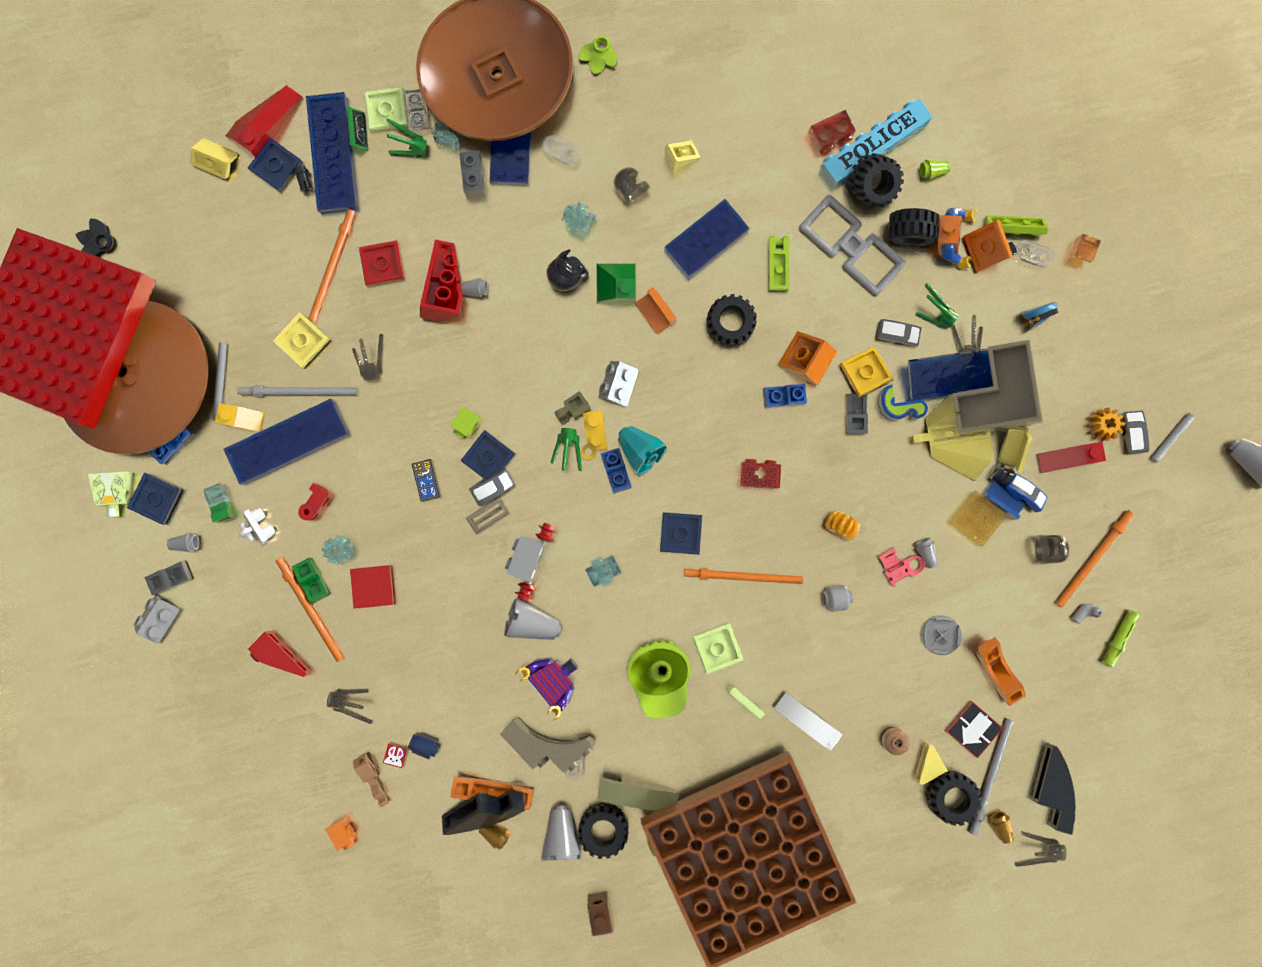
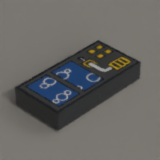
[411,459,441,502]

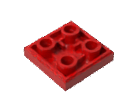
[350,565,394,609]

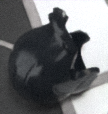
[546,249,589,291]

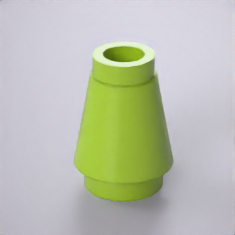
[919,160,950,179]

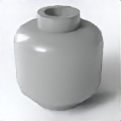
[822,585,853,612]

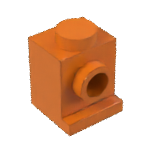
[325,816,355,850]

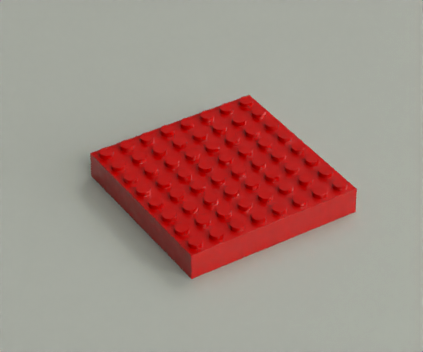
[0,228,156,429]

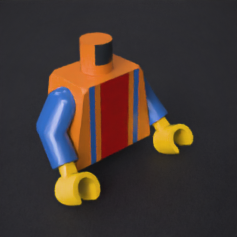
[938,208,977,269]

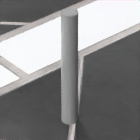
[1151,413,1195,463]

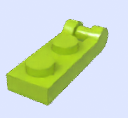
[769,236,789,291]

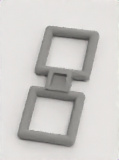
[799,195,906,296]

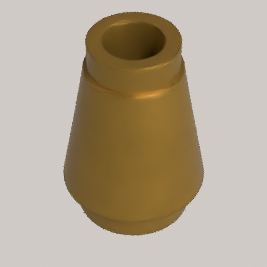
[990,811,1014,844]
[478,826,509,850]

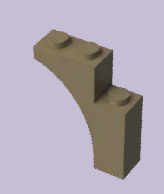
[500,718,595,773]

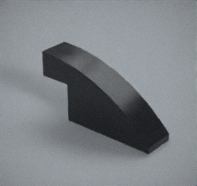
[1032,743,1076,835]
[442,789,525,835]

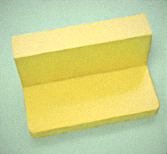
[190,138,238,179]
[998,427,1032,473]

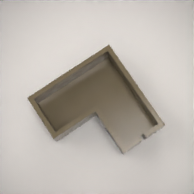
[952,340,1043,436]

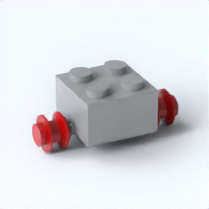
[505,523,557,602]

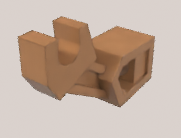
[353,754,388,808]

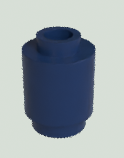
[408,734,439,760]

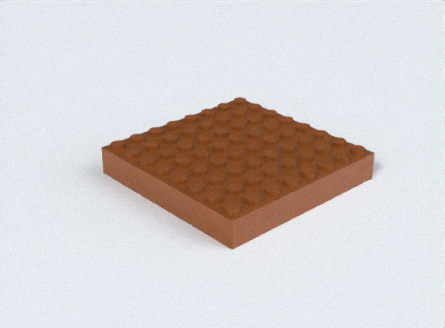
[640,751,857,967]

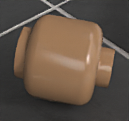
[882,728,910,755]

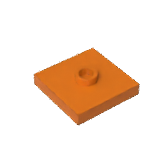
[963,220,1013,272]

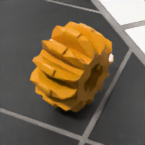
[1089,407,1125,441]
[825,511,861,540]

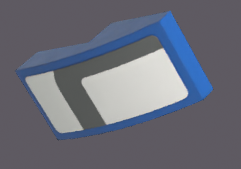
[1006,473,1048,513]

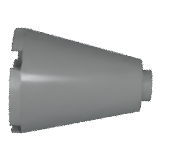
[1229,438,1262,488]
[504,598,562,640]
[541,806,581,861]

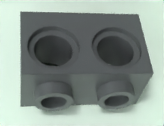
[459,150,486,198]

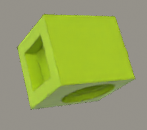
[450,406,482,439]

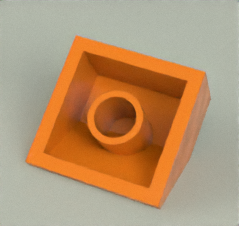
[778,331,837,385]

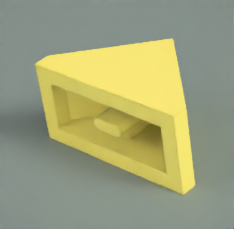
[665,141,700,172]
[915,742,948,785]

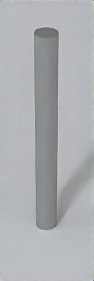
[212,343,227,421]

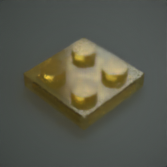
[950,491,1007,547]

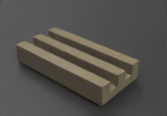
[466,497,510,535]

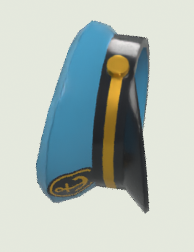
[1021,302,1059,331]

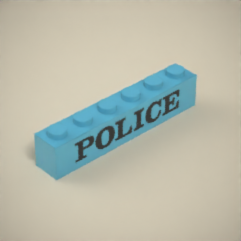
[821,98,933,188]

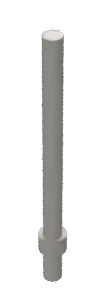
[237,385,357,397]
[969,718,1014,836]

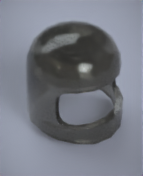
[613,167,650,203]
[1035,535,1070,564]

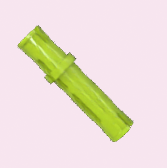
[1102,609,1141,668]

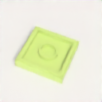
[364,87,408,132]
[692,623,744,674]
[727,684,765,719]

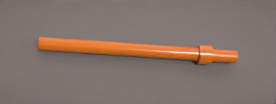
[308,209,355,322]
[1056,510,1135,608]
[275,557,343,662]
[684,568,803,584]

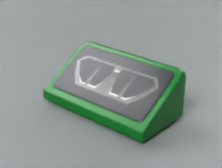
[347,107,369,152]

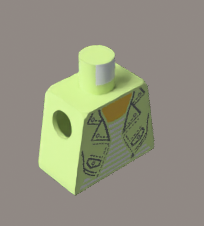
[88,471,133,517]

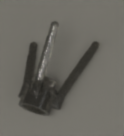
[951,314,983,362]
[352,334,383,381]
[327,689,372,724]
[1015,832,1067,867]

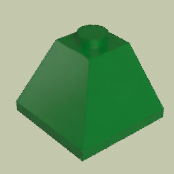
[597,263,636,303]

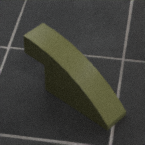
[597,778,680,811]

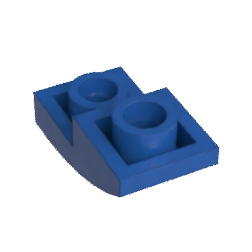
[763,384,807,408]
[147,429,191,465]
[600,448,632,494]

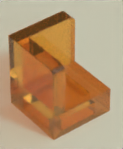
[1068,234,1101,263]

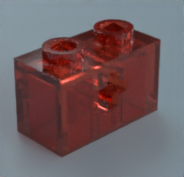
[739,459,781,489]

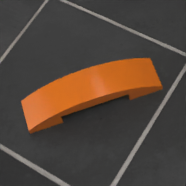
[450,777,533,810]

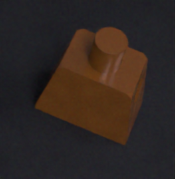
[587,891,614,936]

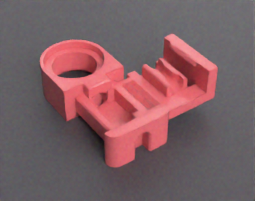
[877,547,925,587]

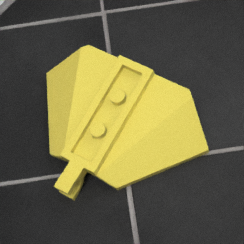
[913,384,994,481]

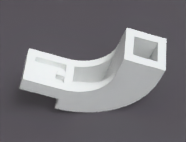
[774,693,842,750]

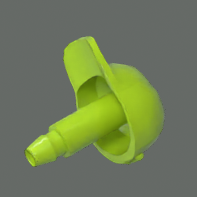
[627,640,691,719]

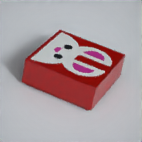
[383,743,408,768]

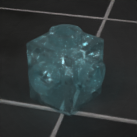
[562,202,597,233]
[322,535,353,565]
[585,555,621,587]

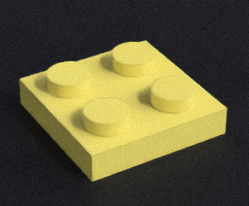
[273,312,330,368]

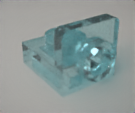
[432,121,459,151]

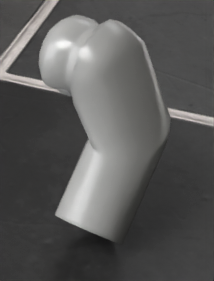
[1072,604,1103,624]

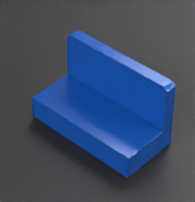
[981,481,1026,520]

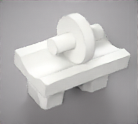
[239,508,275,546]

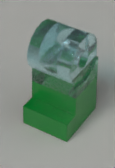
[204,483,235,523]

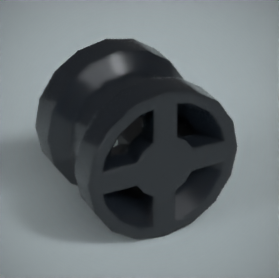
[990,462,1015,487]

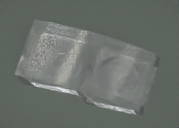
[404,89,429,131]

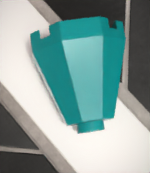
[618,426,668,476]

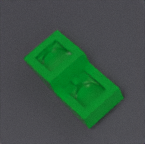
[292,557,330,604]

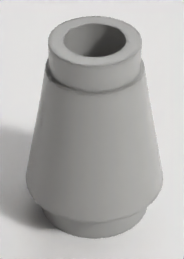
[460,278,488,297]
[167,533,199,552]
[915,537,939,568]

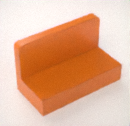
[635,286,677,334]

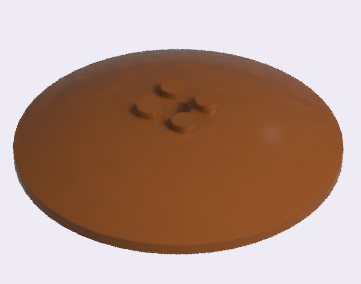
[416,0,573,141]
[64,301,208,455]

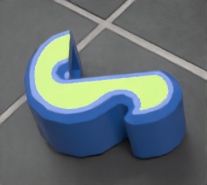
[878,384,928,421]

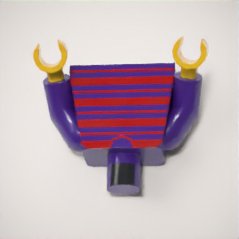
[515,659,578,720]

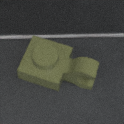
[554,391,591,425]

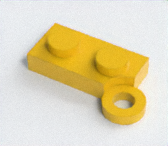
[581,410,608,460]

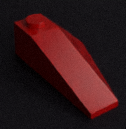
[225,85,303,157]
[420,239,463,321]

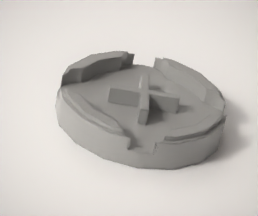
[921,615,962,655]

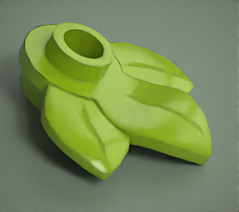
[578,36,617,74]

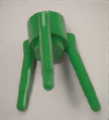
[387,118,427,157]
[916,283,959,328]
[551,428,582,471]

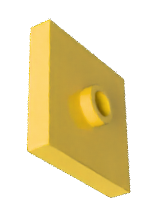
[839,346,894,398]

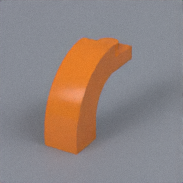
[976,637,1026,706]

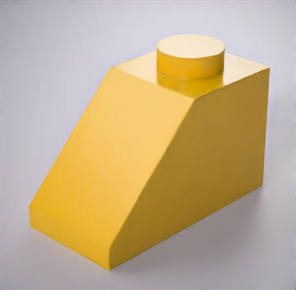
[215,403,264,432]

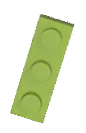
[985,215,1048,236]

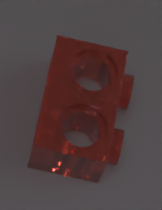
[808,110,856,153]

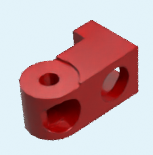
[298,483,333,521]

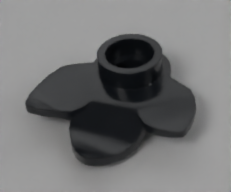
[75,218,114,256]

